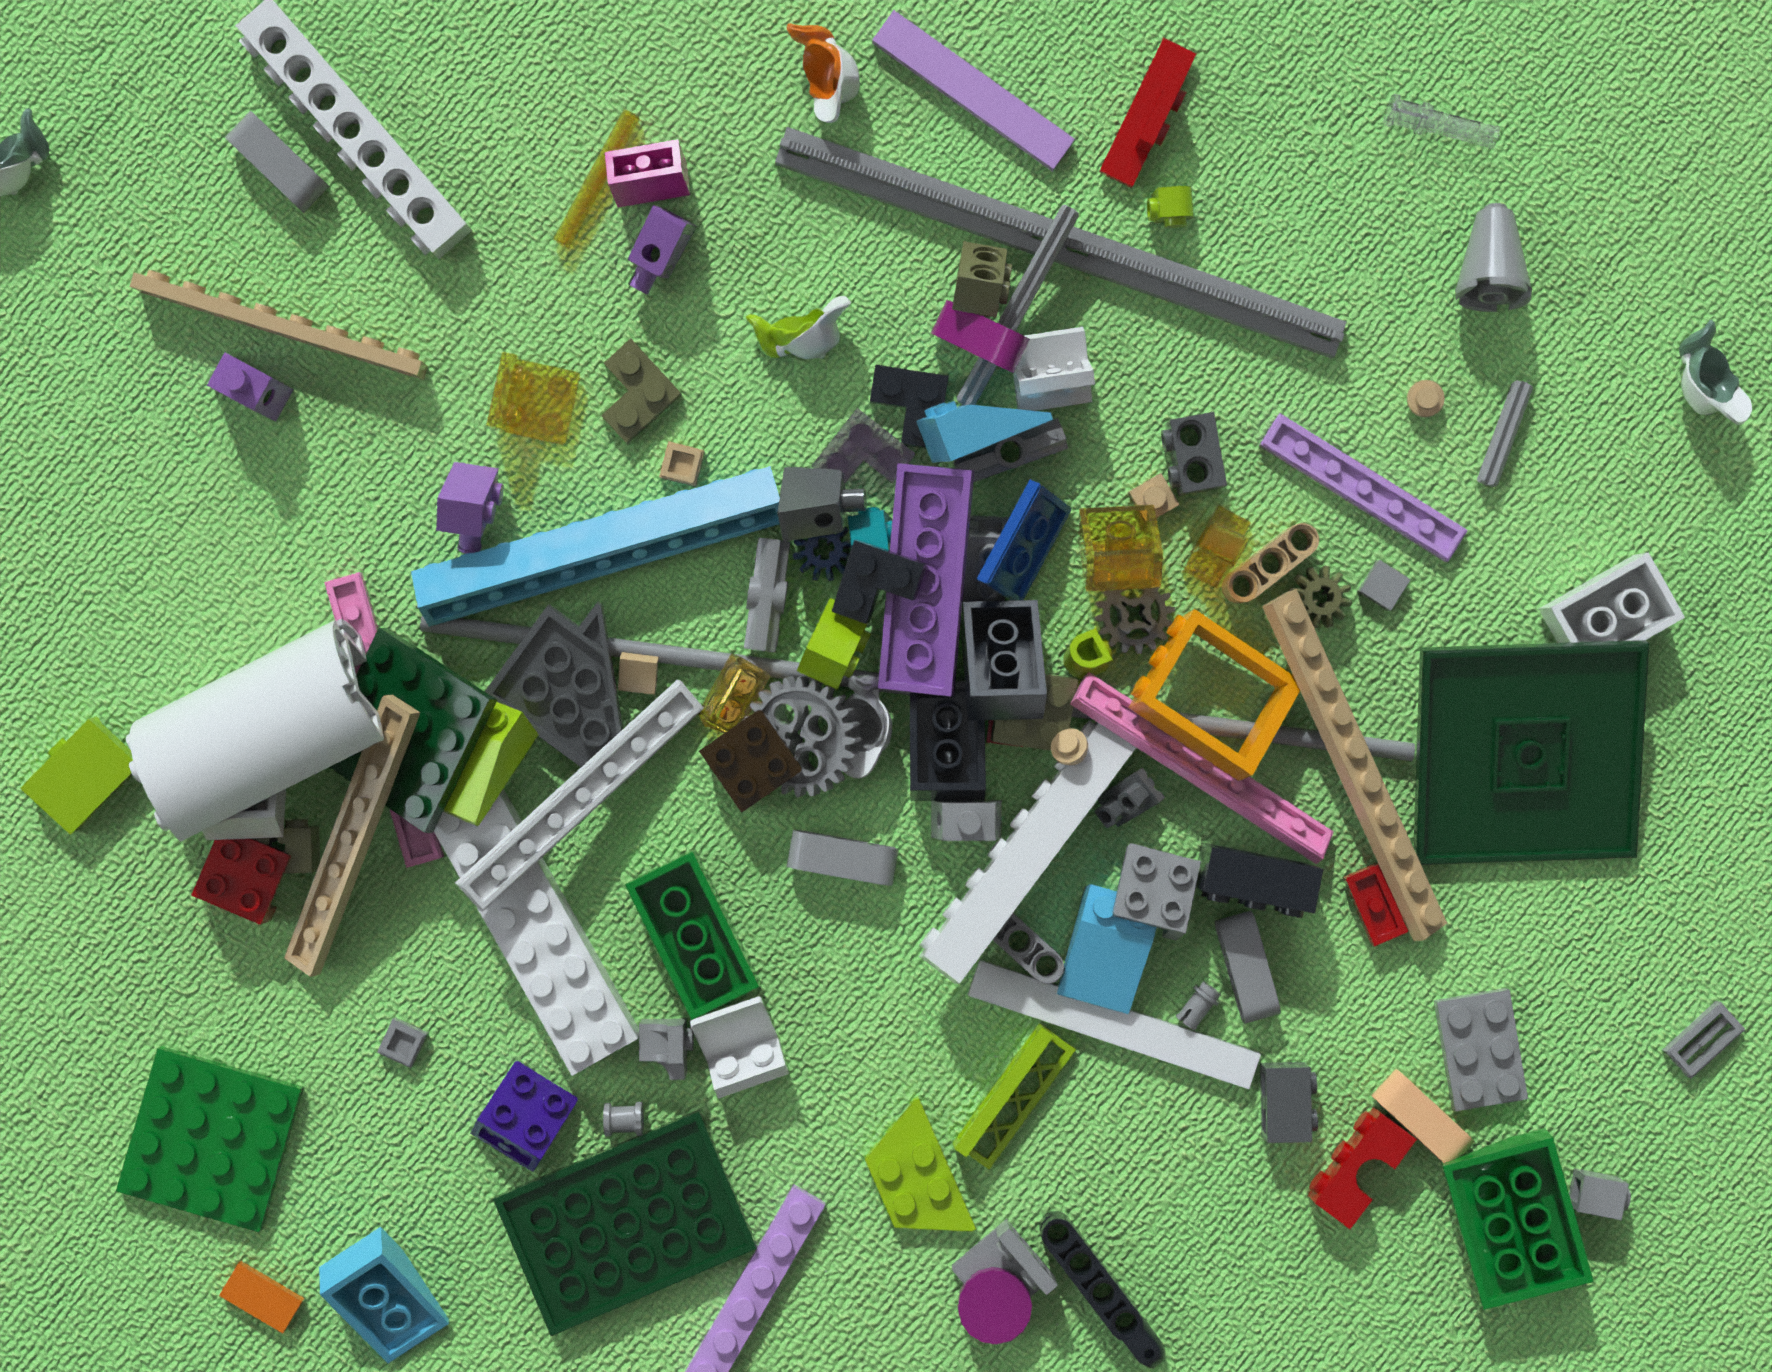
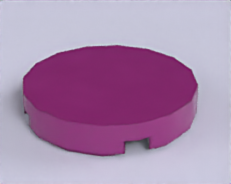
[957,1267,1032,1344]

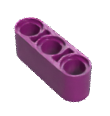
[931,300,1030,373]

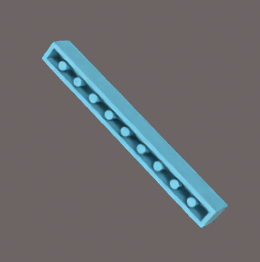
[411,466,780,627]

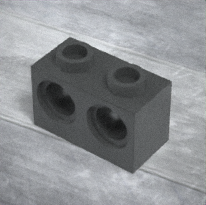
[1161,412,1227,496]

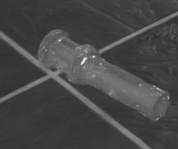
[1384,93,1500,150]

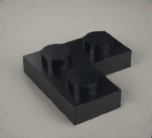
[870,365,949,449]
[831,540,927,624]

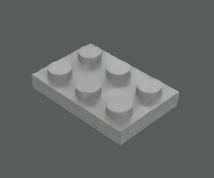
[1434,988,1528,1112]

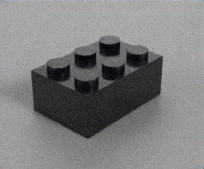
[960,600,1047,721]
[1196,842,1324,918]

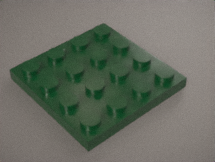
[329,628,497,833]

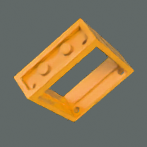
[1128,609,1300,781]

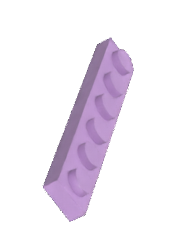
[684,1184,825,1372]

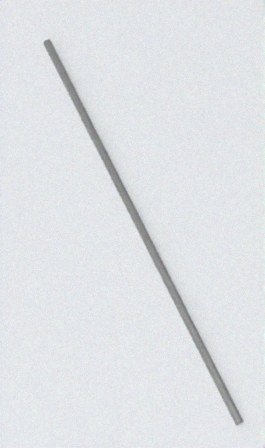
[420,616,1415,761]

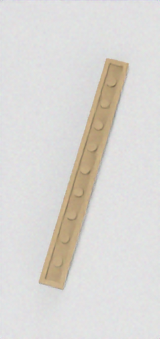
[1262,589,1447,941]

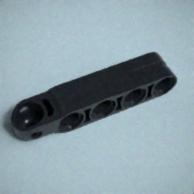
[1039,1211,1166,1369]

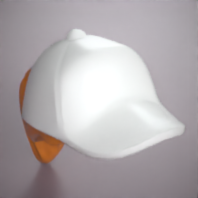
[787,23,860,123]

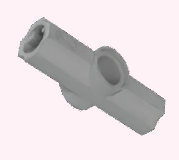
[953,418,1068,482]
[744,538,790,653]

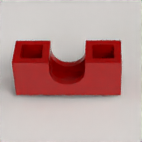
[1308,1107,1417,1230]

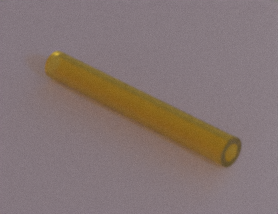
[553,109,640,249]

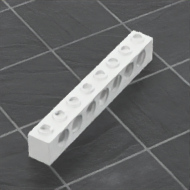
[235,0,472,259]

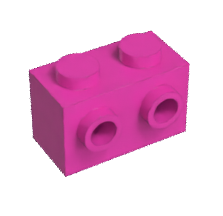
[605,139,690,208]

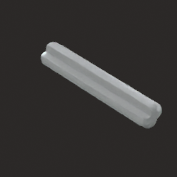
[1477,380,1533,487]

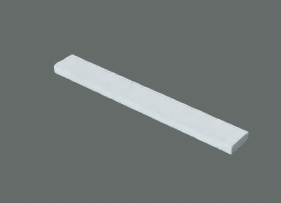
[455,680,704,912]
[968,959,1261,1089]

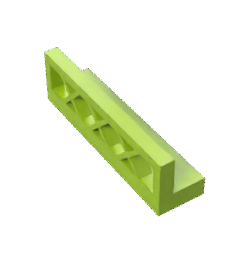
[953,1023,1076,1170]

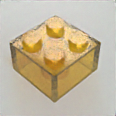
[1078,505,1163,591]

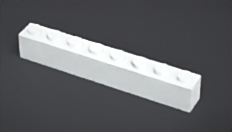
[919,720,1136,984]

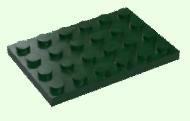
[493,1109,758,1336]

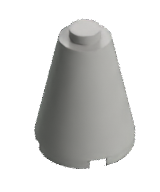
[1455,203,1532,312]

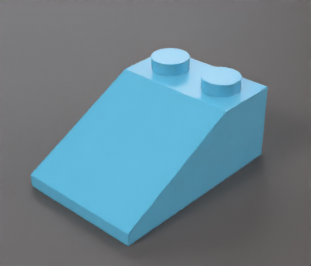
[916,401,1053,463]
[1056,884,1157,1014]
[319,1227,449,1363]

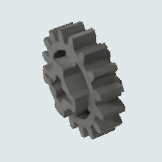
[1093,574,1175,654]

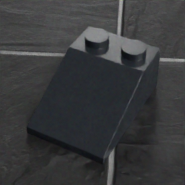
[910,681,986,801]

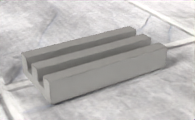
[1662,1000,1745,1079]

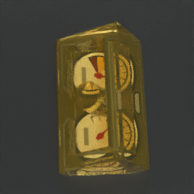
[698,653,770,733]

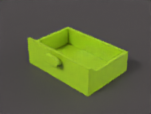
[20,716,133,835]

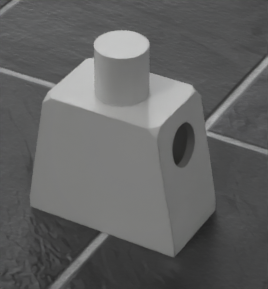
[931,800,1002,841]

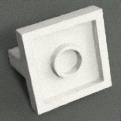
[1013,327,1095,411]

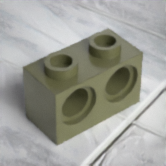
[952,241,1012,317]

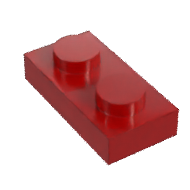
[1342,863,1408,947]

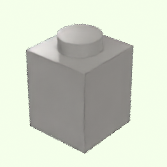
[1569,1168,1631,1220]

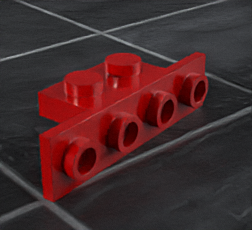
[1099,37,1197,188]

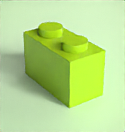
[796,598,871,690]

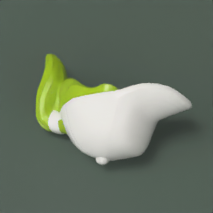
[746,296,851,359]

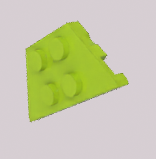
[865,1096,976,1232]

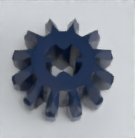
[793,527,851,581]

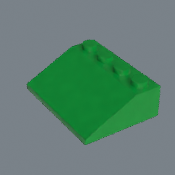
[1442,1128,1594,1310]

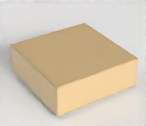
[659,441,705,487]
[618,652,659,695]

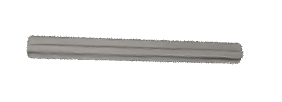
[957,205,1079,405]

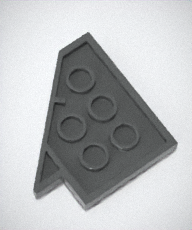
[485,601,623,767]

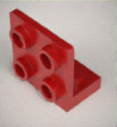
[191,838,291,925]

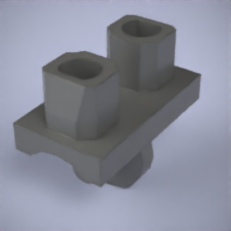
[1095,768,1165,828]

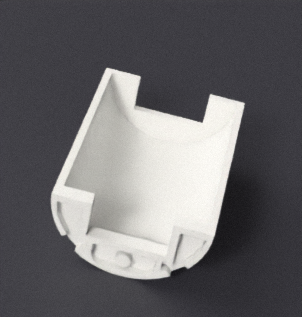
[126,619,384,842]

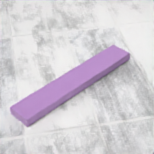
[872,10,1075,172]
[1259,413,1468,562]

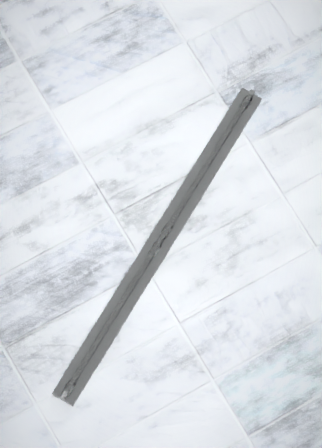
[775,127,1346,359]

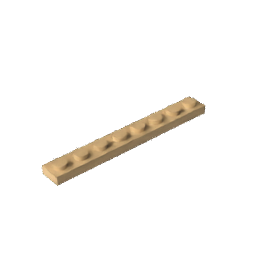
[129,270,428,380]
[284,695,420,977]

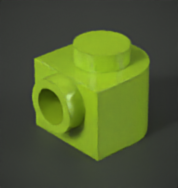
[1147,186,1194,229]
[1063,628,1113,679]

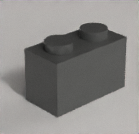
[1260,1062,1318,1143]

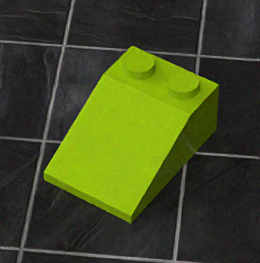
[443,702,539,827]

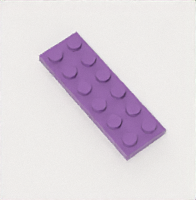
[878,463,974,697]

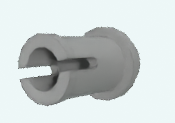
[1176,981,1221,1031]

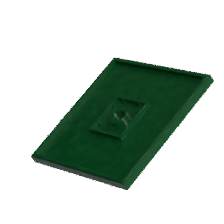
[1413,640,1649,865]

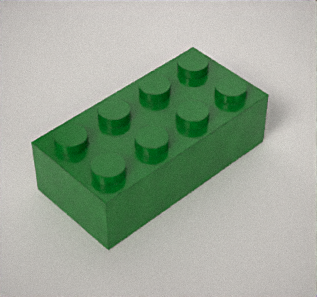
[625,849,761,1020]

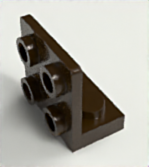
[699,710,802,813]

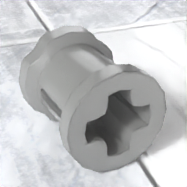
[603,1102,644,1137]

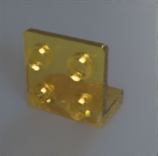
[486,352,580,445]

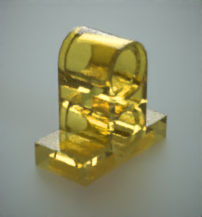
[1182,505,1251,588]

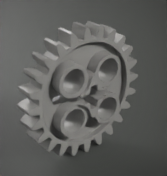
[744,675,861,797]

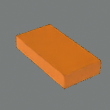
[219,1261,305,1333]

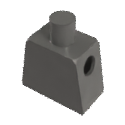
[777,467,867,541]

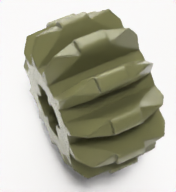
[1288,566,1352,628]

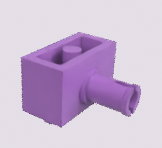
[436,462,504,554]

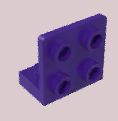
[470,1061,578,1172]

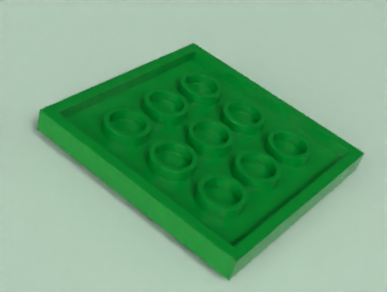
[116,1046,304,1232]

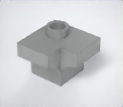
[639,1018,694,1080]

